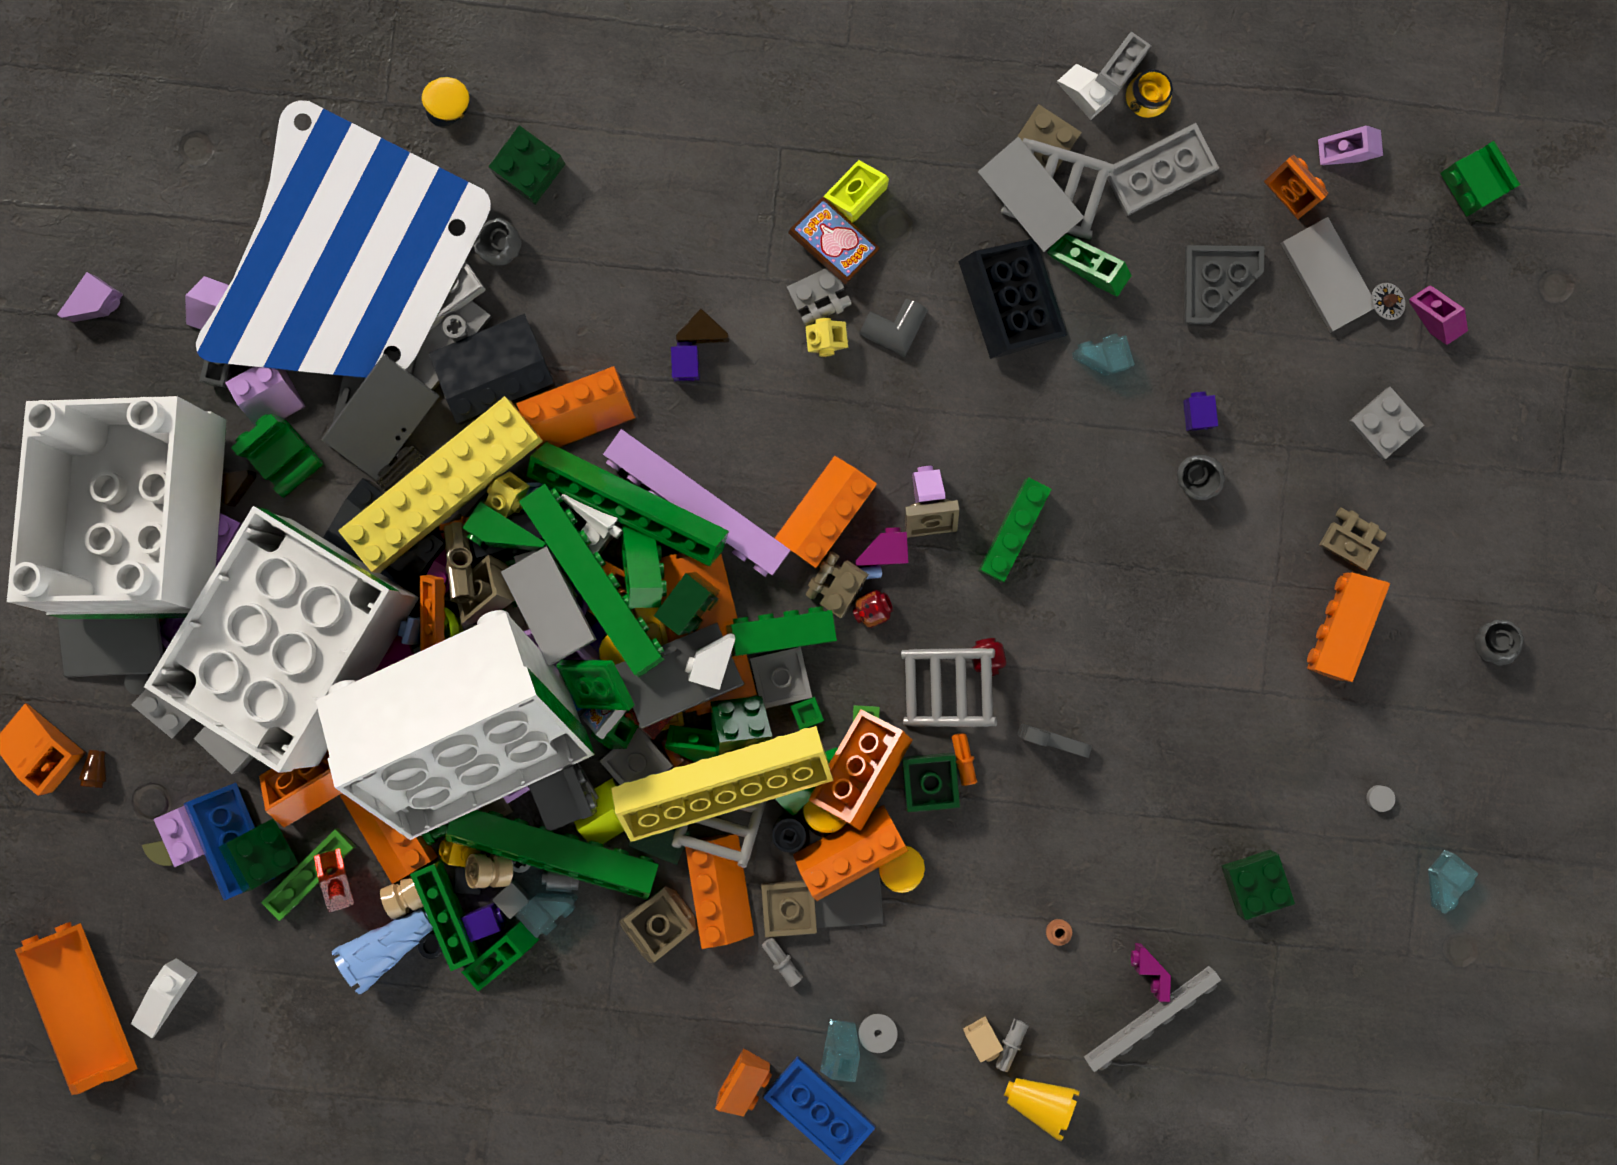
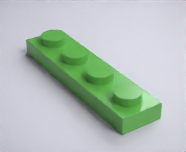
[261,828,356,921]

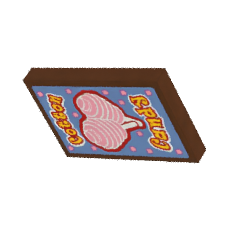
[788,197,880,285]

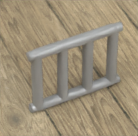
[1001,138,1115,240]
[901,648,997,727]
[672,801,766,868]

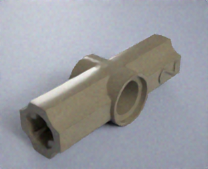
[444,522,474,604]

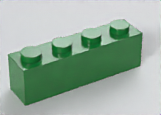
[978,477,1052,582]
[620,523,667,608]
[726,606,837,657]
[410,859,481,971]

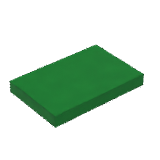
[556,660,635,711]

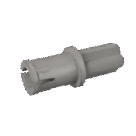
[762,937,803,987]
[996,1018,1029,1072]

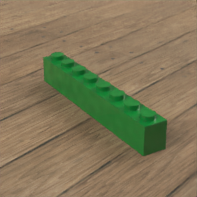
[527,442,729,566]
[519,484,665,678]
[446,809,659,900]

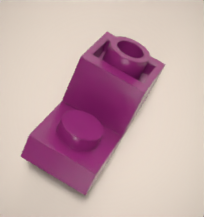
[1131,943,1171,1002]

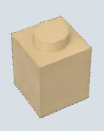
[963,1016,1003,1062]

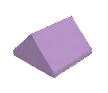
[185,276,229,330]

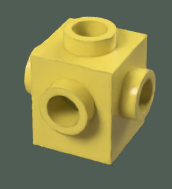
[805,318,848,357]
[485,471,530,518]

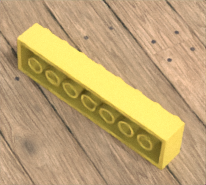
[338,396,543,573]
[611,726,833,842]

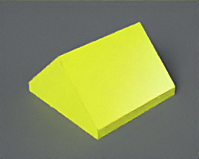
[823,160,889,223]
[574,778,625,844]

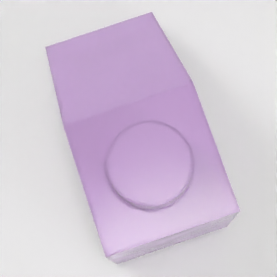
[1318,126,1383,165]
[57,272,123,322]
[912,466,945,504]

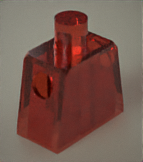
[314,848,355,912]

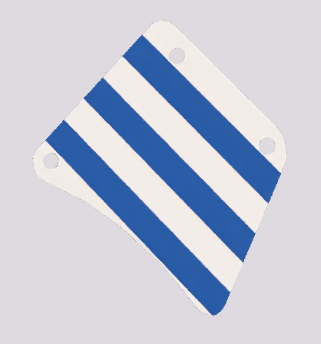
[196,100,491,378]

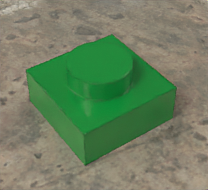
[791,696,824,730]

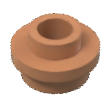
[1046,919,1072,946]

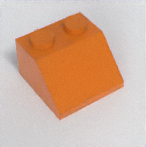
[715,1048,772,1116]

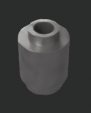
[542,869,579,892]

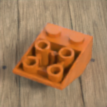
[0,703,86,796]

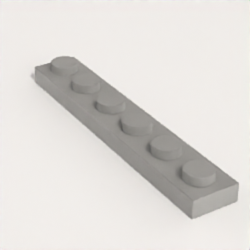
[1084,966,1221,1072]

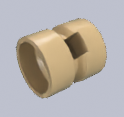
[465,853,513,889]
[380,876,423,920]

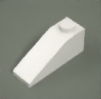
[131,958,198,1038]

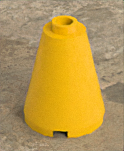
[1004,1078,1080,1141]

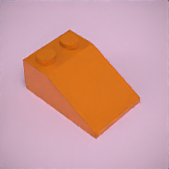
[1264,155,1328,219]

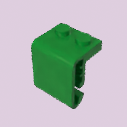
[1440,141,1521,217]
[231,413,324,498]

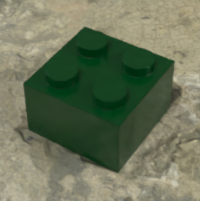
[488,125,565,205]
[654,572,720,635]
[709,696,772,756]
[901,753,960,812]
[218,818,298,893]
[1221,850,1295,921]

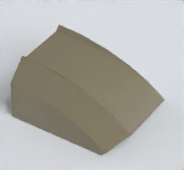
[457,555,515,626]
[619,887,696,963]

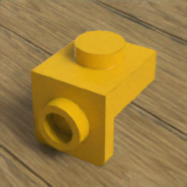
[439,837,481,867]

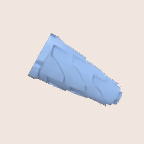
[332,908,433,994]

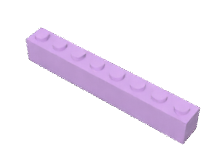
[603,429,791,577]

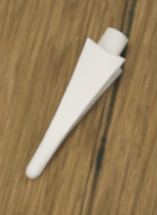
[561,494,623,539]

